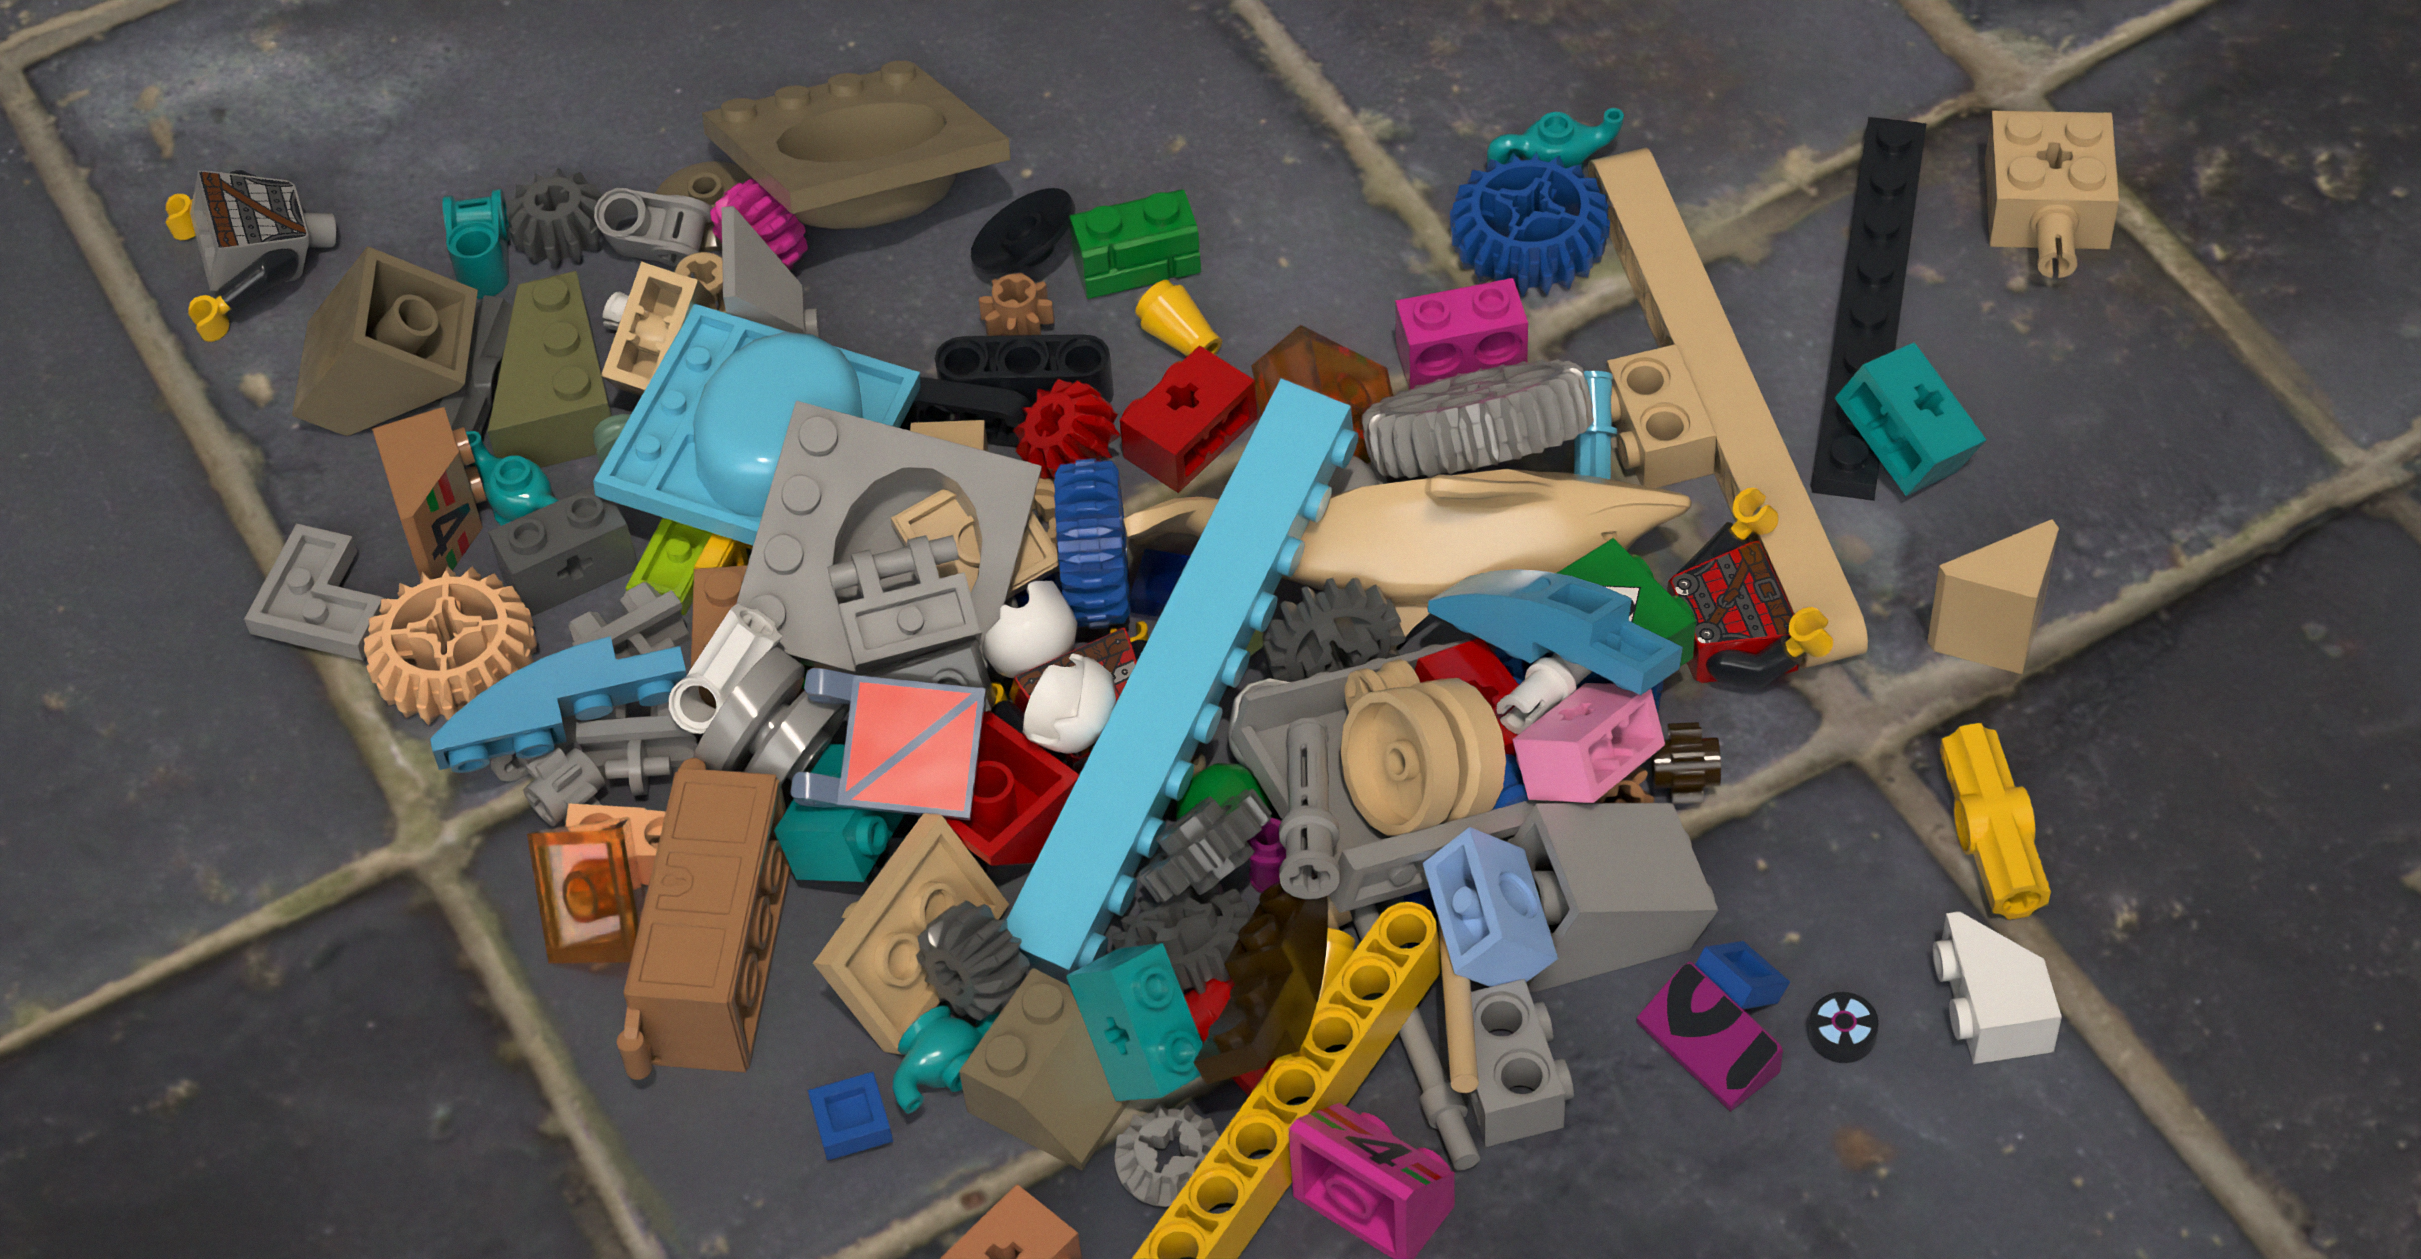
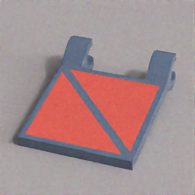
[791,668,986,821]

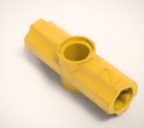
[1940,723,2051,920]

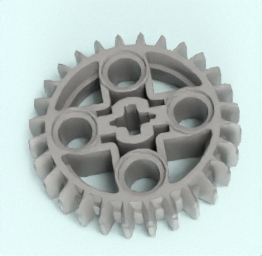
[1362,359,1594,479]

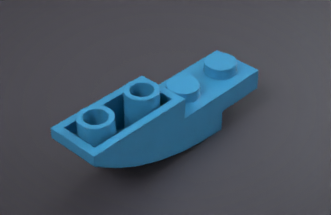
[1427,569,1683,695]
[430,636,687,773]

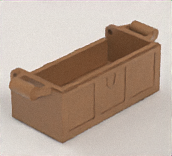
[617,758,791,1080]

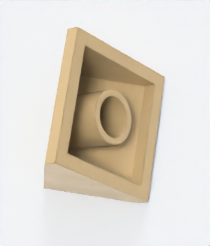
[1927,519,2059,674]

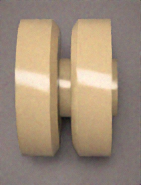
[1340,678,1506,836]

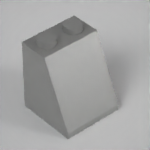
[1510,803,1719,992]

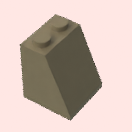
[292,246,478,437]

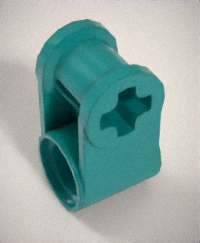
[442,189,510,299]

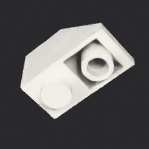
[1933,911,2062,1064]

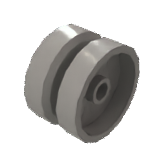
[693,646,850,800]

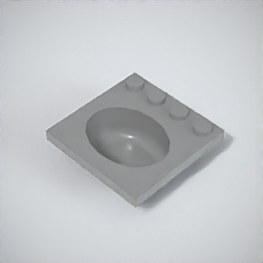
[736,401,1042,675]

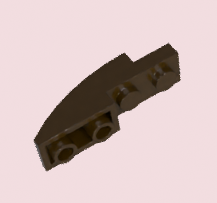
[1193,876,1328,1085]

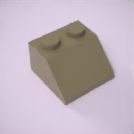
[959,968,1130,1171]

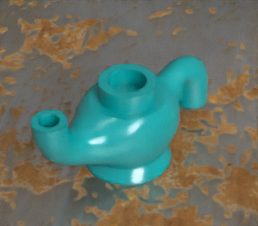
[1487,108,1624,171]
[466,431,559,526]
[892,1006,1001,1114]

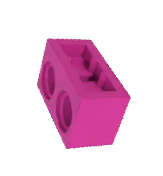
[1395,278,1528,390]

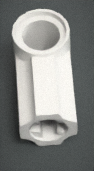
[669,604,782,734]

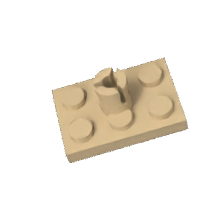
[813,813,1009,1055]

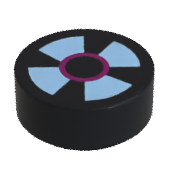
[1808,992,1879,1063]

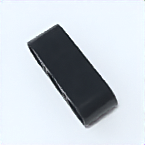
[934,334,1114,413]

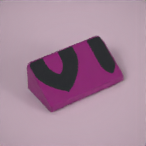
[1636,961,1783,1112]

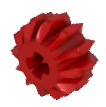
[1013,379,1121,479]

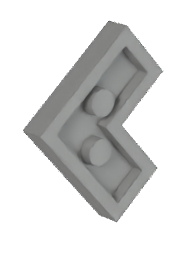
[244,523,384,660]

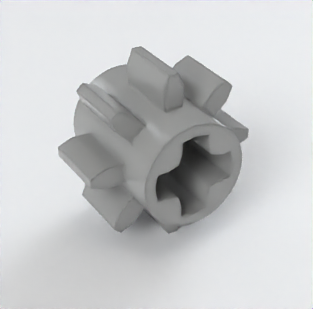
[523,748,605,826]

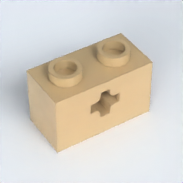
[601,262,712,396]

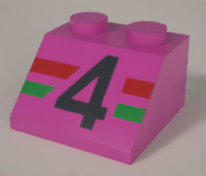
[1289,1103,1455,1259]

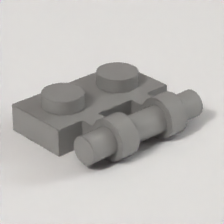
[827,535,982,671]

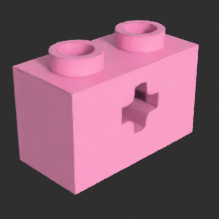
[1512,683,1665,803]

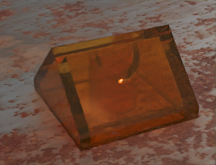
[527,816,644,963]

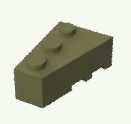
[487,271,612,468]

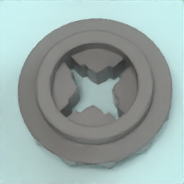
[1114,1102,1220,1207]

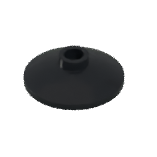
[971,188,1075,274]

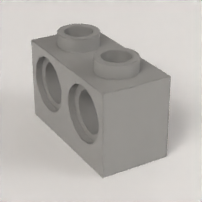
[1446,979,1574,1147]

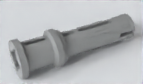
[1279,718,1340,899]

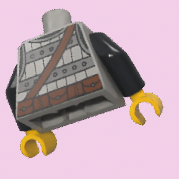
[165,170,336,342]

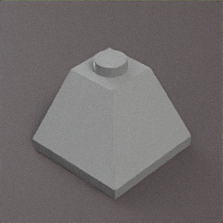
[722,206,821,339]

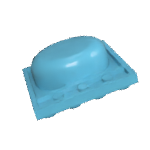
[593,304,921,546]

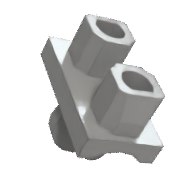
[568,582,690,660]
[576,702,699,796]

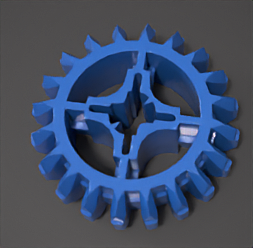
[1450,151,1610,297]
[1054,458,1130,629]

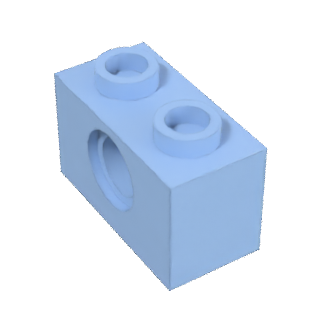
[1423,827,1558,987]

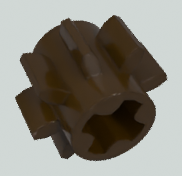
[1651,722,1721,804]

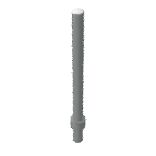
[1349,903,1480,1170]

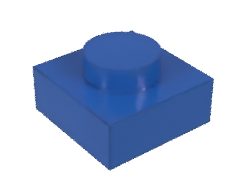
[1695,941,1790,1009]
[808,1071,893,1161]

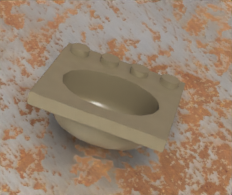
[702,61,1011,230]

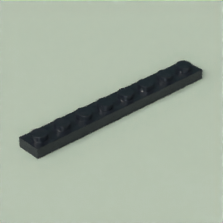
[1812,117,1927,501]

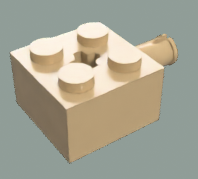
[1985,111,2119,278]

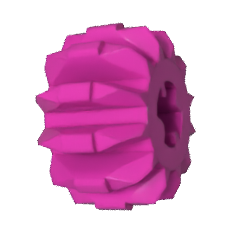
[710,178,808,270]

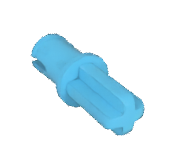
[1574,371,1617,479]

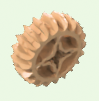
[364,566,537,726]

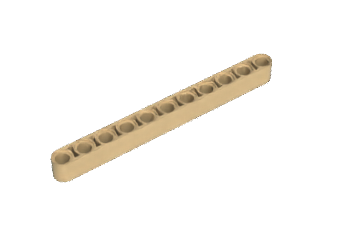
[1588,147,1868,669]

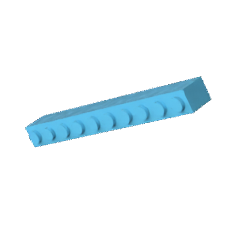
[1007,378,1359,986]

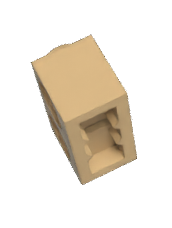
[1606,344,1717,488]

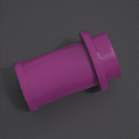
[1247,818,1286,893]

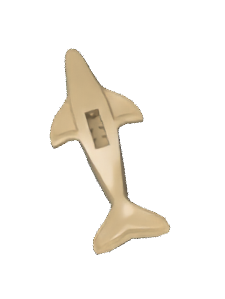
[1123,469,1692,647]

